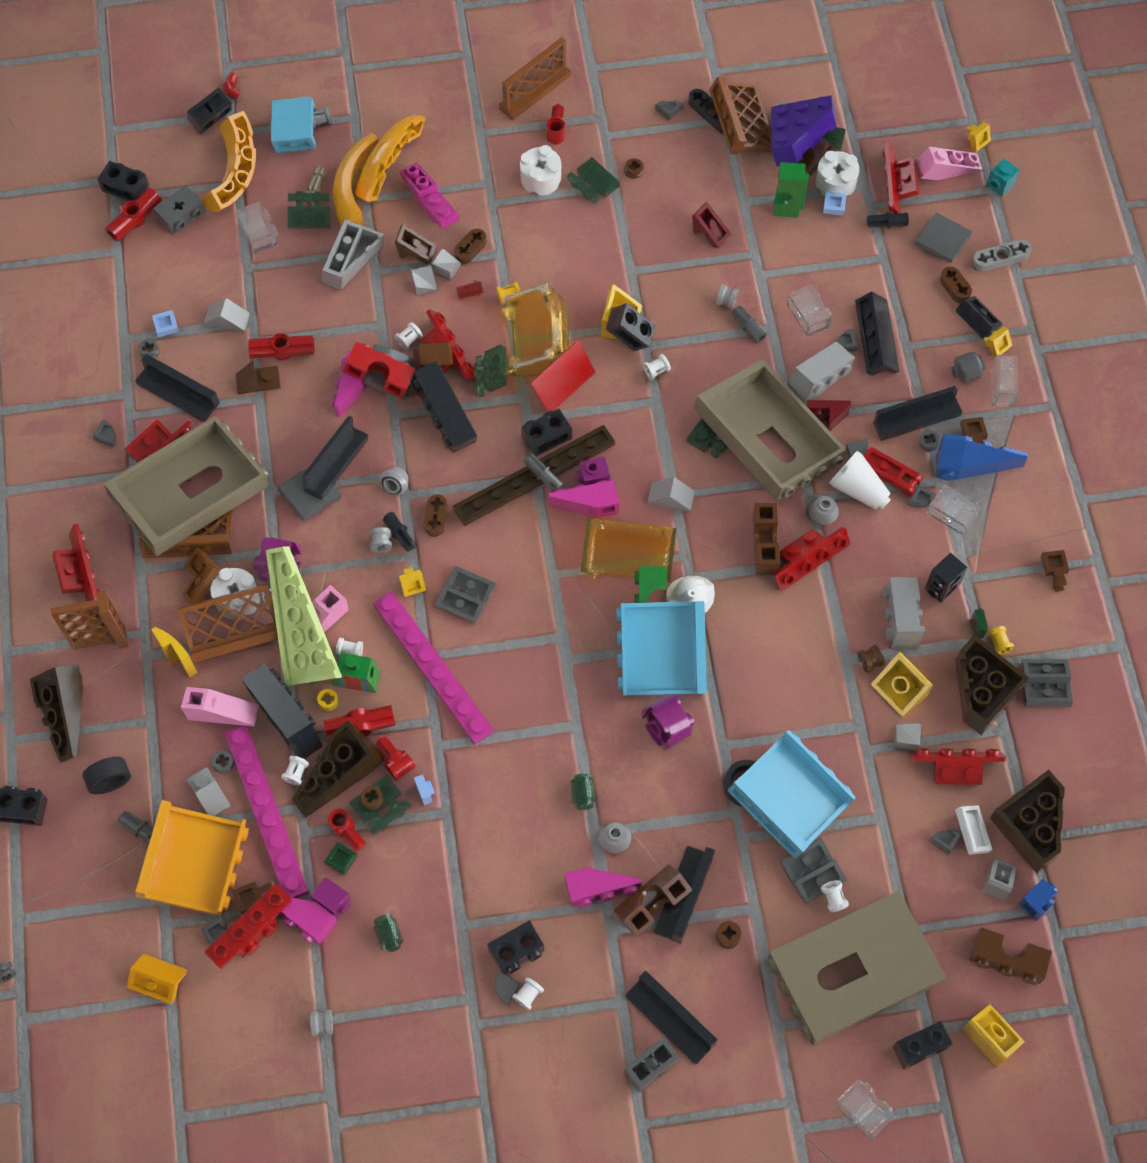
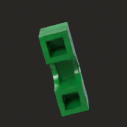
[774,162,809,218]
[634,566,667,603]

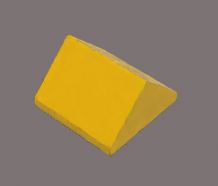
[601,284,642,340]
[871,652,933,717]
[962,1004,1025,1067]

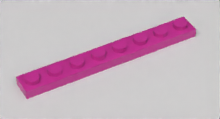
[373,591,494,745]
[224,725,309,898]

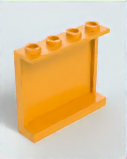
[135,800,249,917]

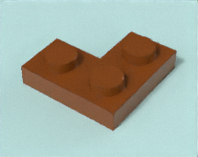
[182,547,220,605]

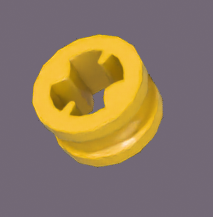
[317,689,338,712]

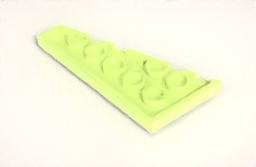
[266,546,342,686]

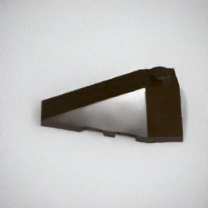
[30,665,83,763]
[292,720,385,817]

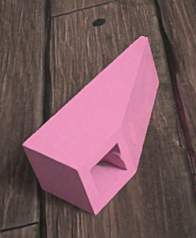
[916,147,982,180]
[312,585,349,632]
[181,687,260,727]

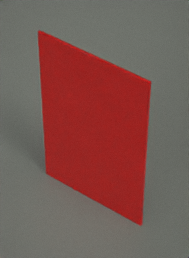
[531,340,596,412]

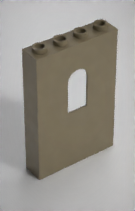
[693,359,846,501]
[104,416,269,556]
[767,891,946,1046]

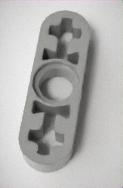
[972,240,1032,272]

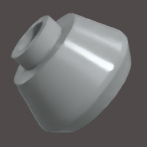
[380,467,409,496]
[809,496,839,525]
[599,822,631,854]

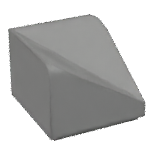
[432,249,461,280]
[411,266,437,295]
[894,723,922,750]

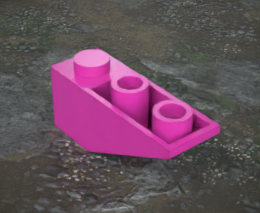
[332,350,368,417]
[548,480,619,517]
[564,867,642,908]
[261,893,338,945]

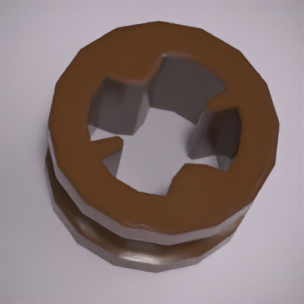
[625,158,644,179]
[361,786,383,810]

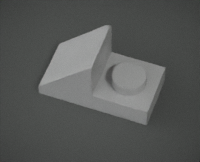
[187,767,231,816]

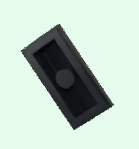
[956,296,1003,339]

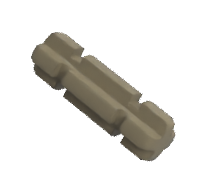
[303,167,326,204]

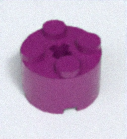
[253,537,301,583]
[642,694,695,750]

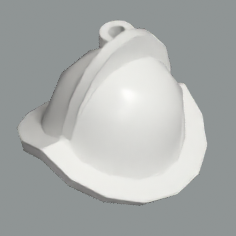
[666,576,715,612]

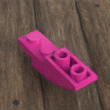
[399,162,460,229]

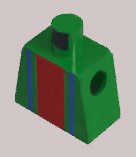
[333,653,381,693]

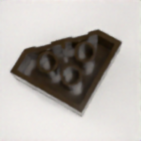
[955,634,1029,736]
[990,770,1065,874]

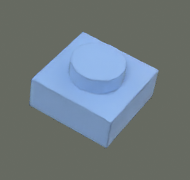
[823,192,846,216]
[152,310,179,337]
[414,774,435,806]

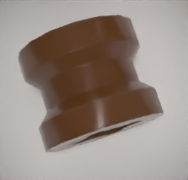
[857,645,885,673]
[716,921,741,949]

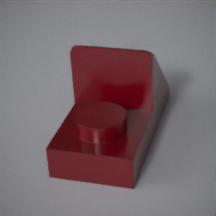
[692,202,732,248]
[806,400,851,431]

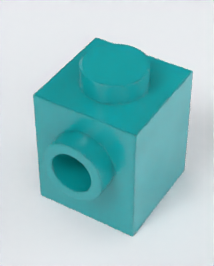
[986,158,1020,196]

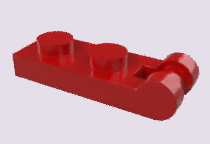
[864,446,923,496]

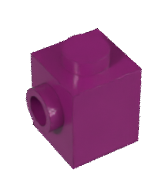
[576,457,610,485]
[311,877,351,918]

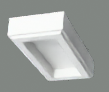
[955,805,993,855]

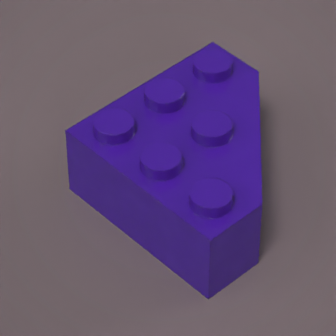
[771,95,837,167]

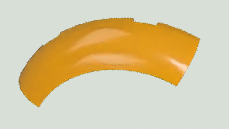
[201,111,256,213]
[354,114,426,202]
[333,133,379,227]

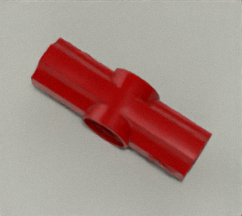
[105,187,162,242]
[248,333,315,360]
[323,705,396,740]

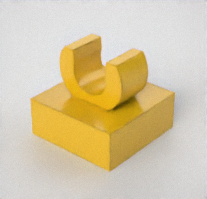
[966,122,991,152]
[984,327,1012,358]
[399,567,426,597]

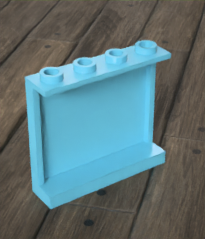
[616,601,707,696]
[727,730,856,859]

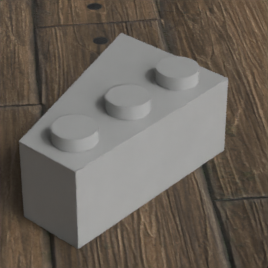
[321,220,384,290]
[787,341,855,405]
[884,577,925,649]

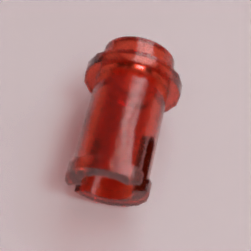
[456,280,484,300]

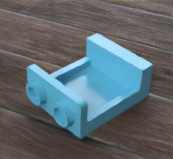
[271,97,316,153]

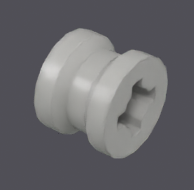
[716,284,739,309]
[369,527,392,553]
[310,1009,333,1036]

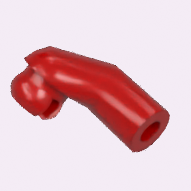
[223,72,240,100]

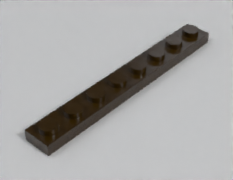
[453,425,615,526]

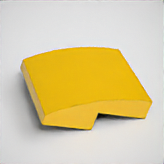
[151,627,197,677]

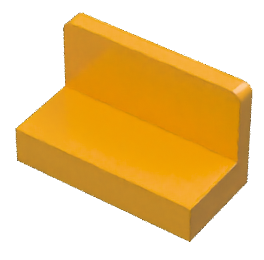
[127,954,187,1004]

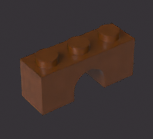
[752,503,780,575]
[614,864,692,937]
[969,927,1052,985]

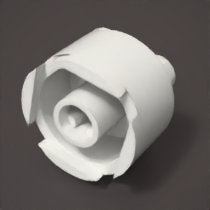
[520,145,561,196]
[815,151,859,197]
[211,568,260,620]

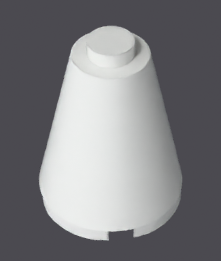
[829,450,891,510]

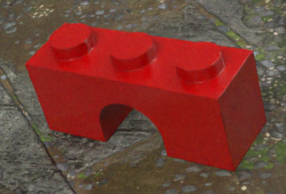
[343,342,415,399]

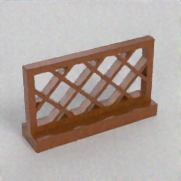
[499,37,571,121]
[709,76,773,155]
[139,509,233,558]
[177,583,278,663]
[51,590,128,650]

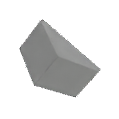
[203,298,250,333]
[647,477,695,512]
[981,858,1017,901]

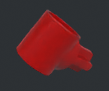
[547,104,566,145]
[376,736,416,781]
[328,808,366,852]

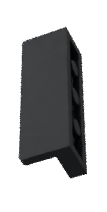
[855,291,899,376]
[135,354,220,422]
[873,386,963,441]
[302,416,368,500]
[654,846,715,944]
[626,970,718,1065]

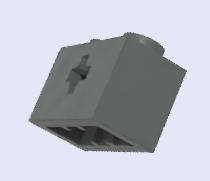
[153,185,205,236]
[624,1037,679,1093]

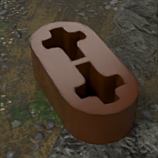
[454,229,487,264]
[940,266,972,303]
[424,494,447,537]

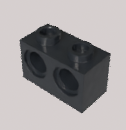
[187,87,232,135]
[97,161,149,201]
[606,303,655,351]
[521,408,572,456]
[925,552,968,603]
[0,785,48,826]
[487,920,545,974]
[893,1021,953,1070]

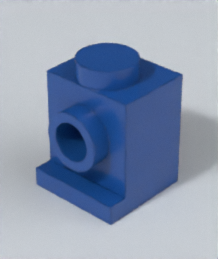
[1019,879,1058,921]

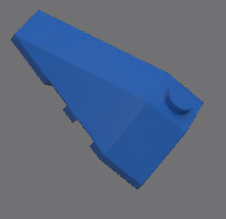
[935,434,1028,481]

